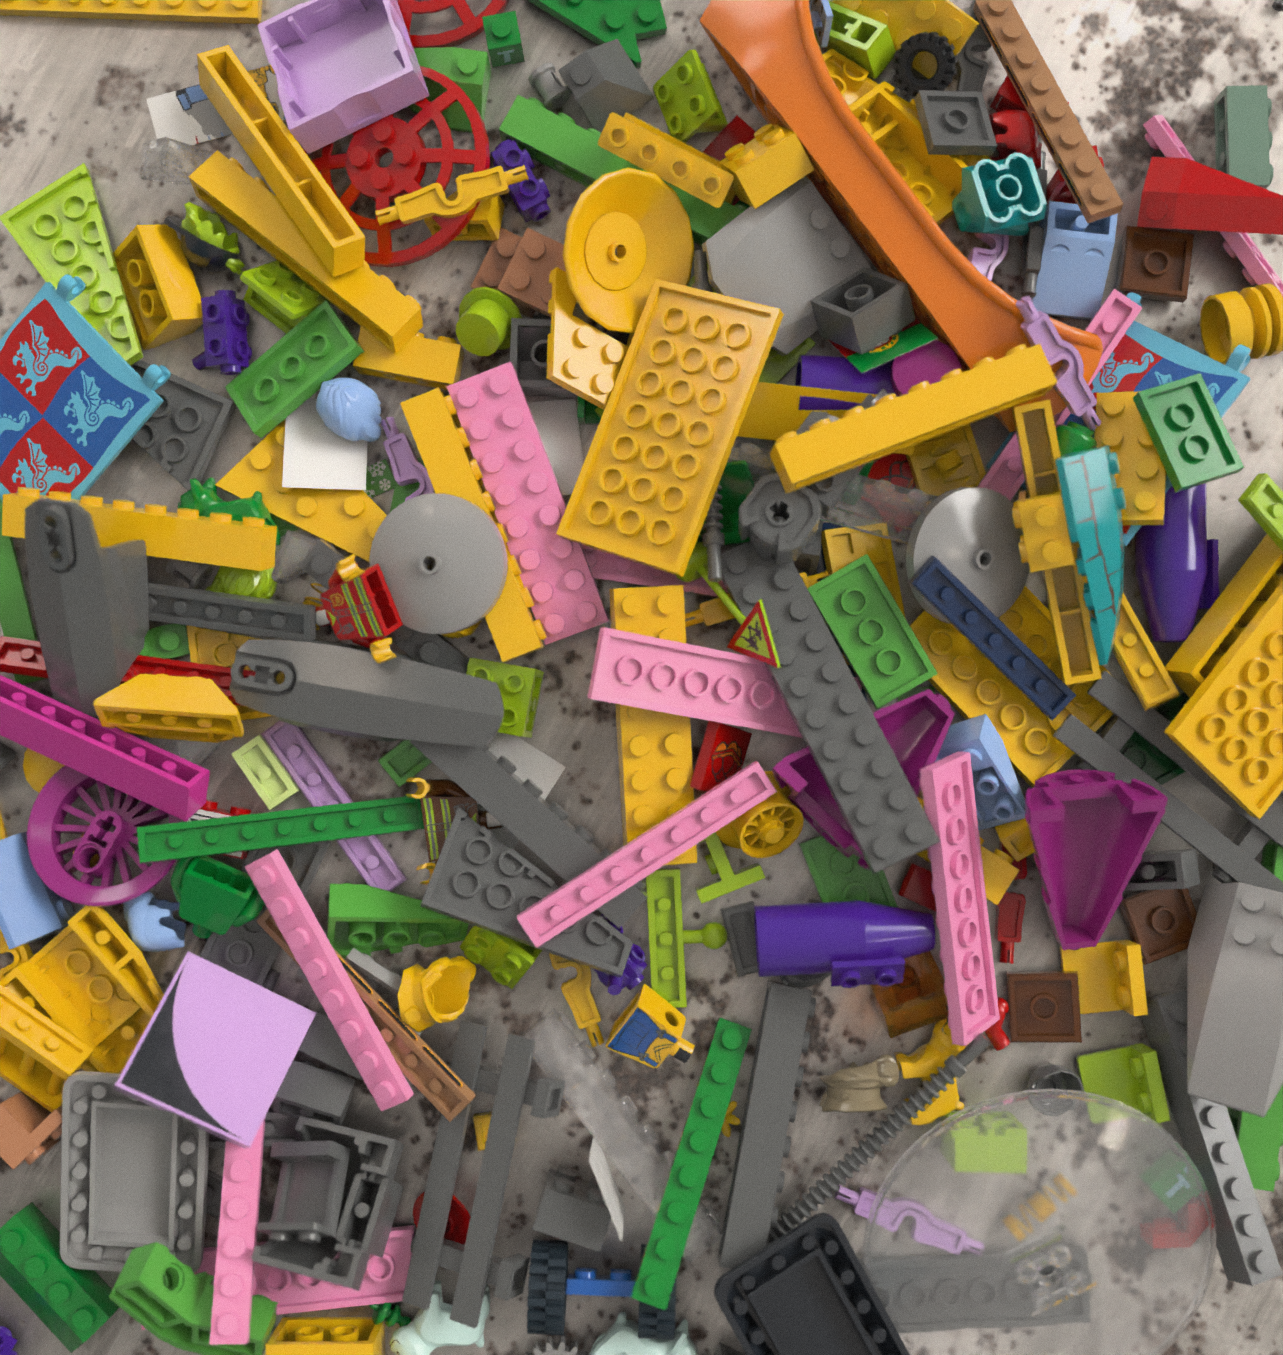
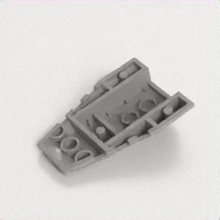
[1187,882,1283,1118]

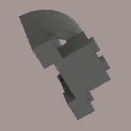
[251,1116,404,1291]

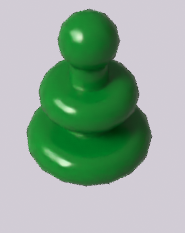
[369,1302,412,1327]

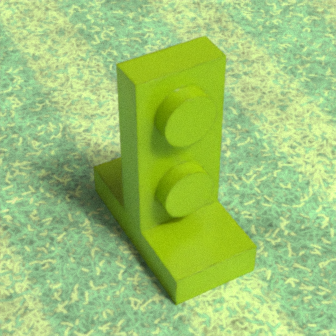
[695,832,765,904]

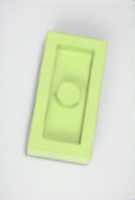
[231,735,301,810]

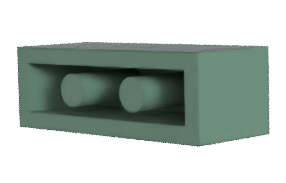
[1214,85,1274,189]

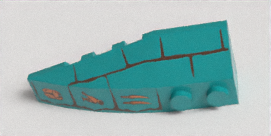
[1055,445,1126,665]

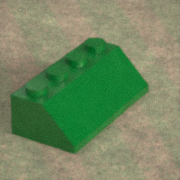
[0,1202,120,1353]

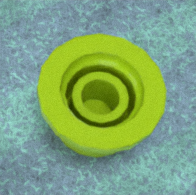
[456,287,522,356]

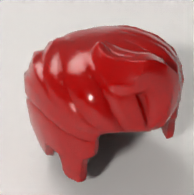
[989,110,1042,170]

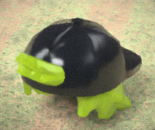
[164,202,245,275]

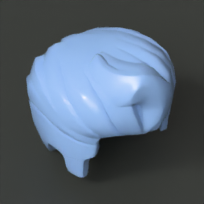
[316,377,382,442]
[123,891,186,952]

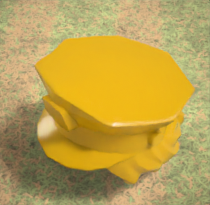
[397,956,476,1033]

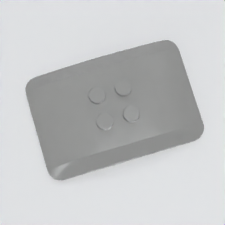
[60,1071,209,1273]

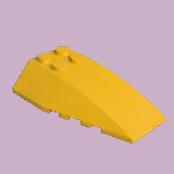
[822,48,992,225]
[0,906,164,1074]

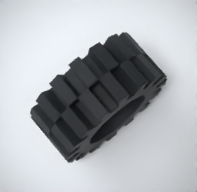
[892,32,958,98]

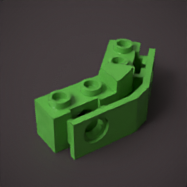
[109,1241,277,1355]

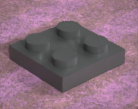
[914,90,997,155]

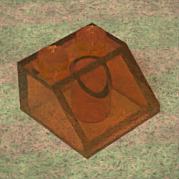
[868,951,949,1039]

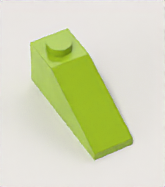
[814,1,896,79]

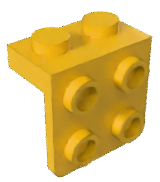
[1012,491,1075,572]

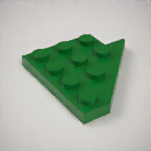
[528,0,667,68]

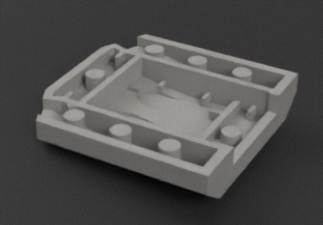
[702,176,871,356]

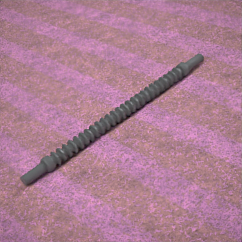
[691,250,725,582]
[768,1033,991,1243]

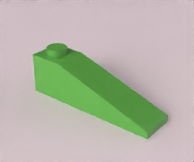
[407,47,491,133]
[326,883,469,959]

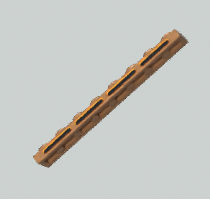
[973,0,1124,223]
[256,908,476,1122]

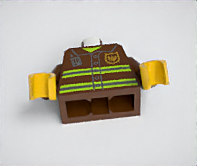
[406,777,503,885]

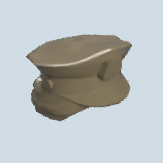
[819,1054,899,1113]

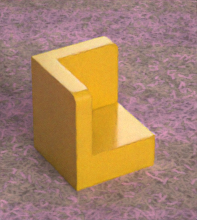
[994,818,1035,862]

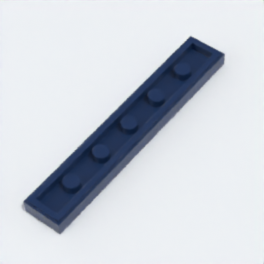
[908,556,1076,721]

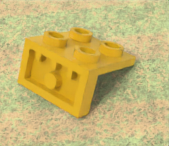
[1060,939,1148,1016]

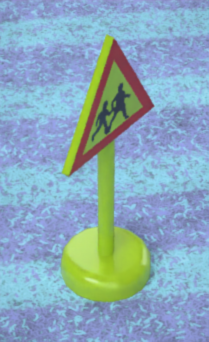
[676,542,781,668]

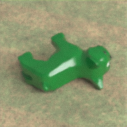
[177,477,281,546]

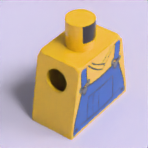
[605,984,695,1068]

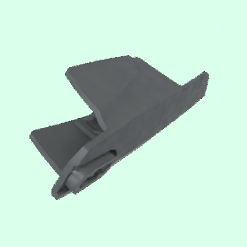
[25,498,149,731]
[229,639,504,747]

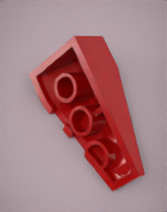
[1137,157,1283,235]

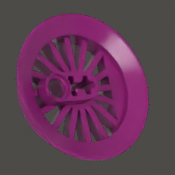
[27,766,188,907]

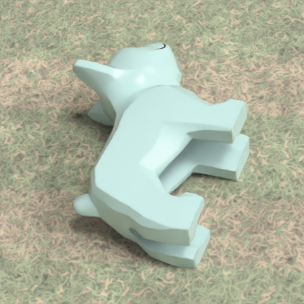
[389,1280,490,1355]
[589,1312,698,1355]

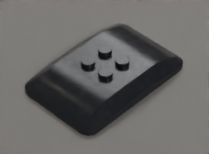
[714,1213,910,1355]

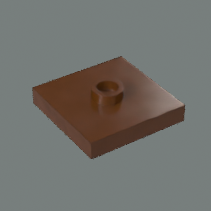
[1117,225,1194,303]
[1119,888,1197,965]
[1007,971,1082,1043]

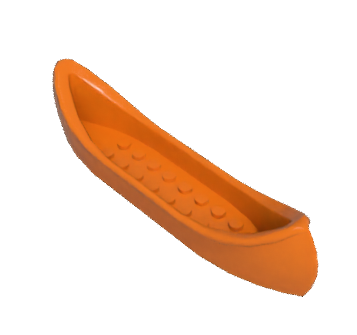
[699,0,1103,432]

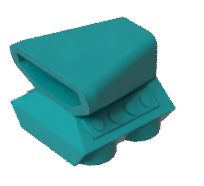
[952,153,1047,236]

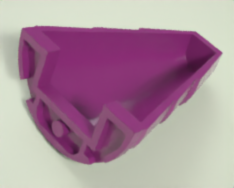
[772,689,955,871]
[1025,769,1168,950]

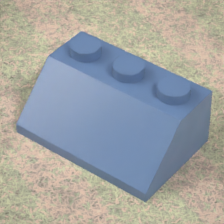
[0,832,74,950]

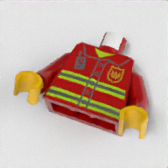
[316,554,403,663]

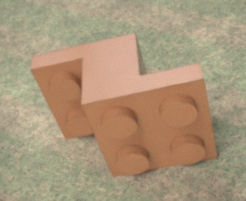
[471,227,566,319]
[0,1091,62,1170]

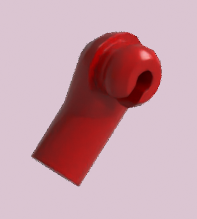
[984,997,1011,1051]

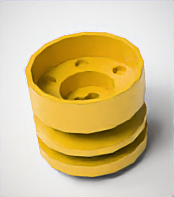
[1200,283,1283,365]

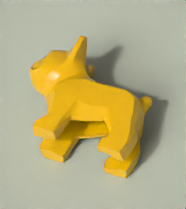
[894,1018,974,1125]

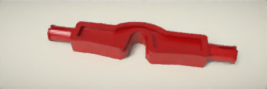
[995,839,1027,964]

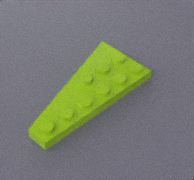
[0,163,144,366]

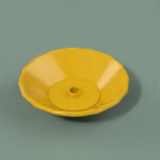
[563,167,695,334]

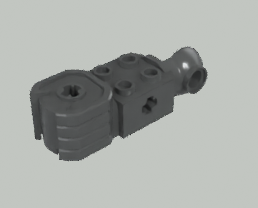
[738,389,889,565]

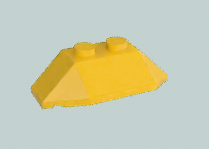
[93,674,244,743]

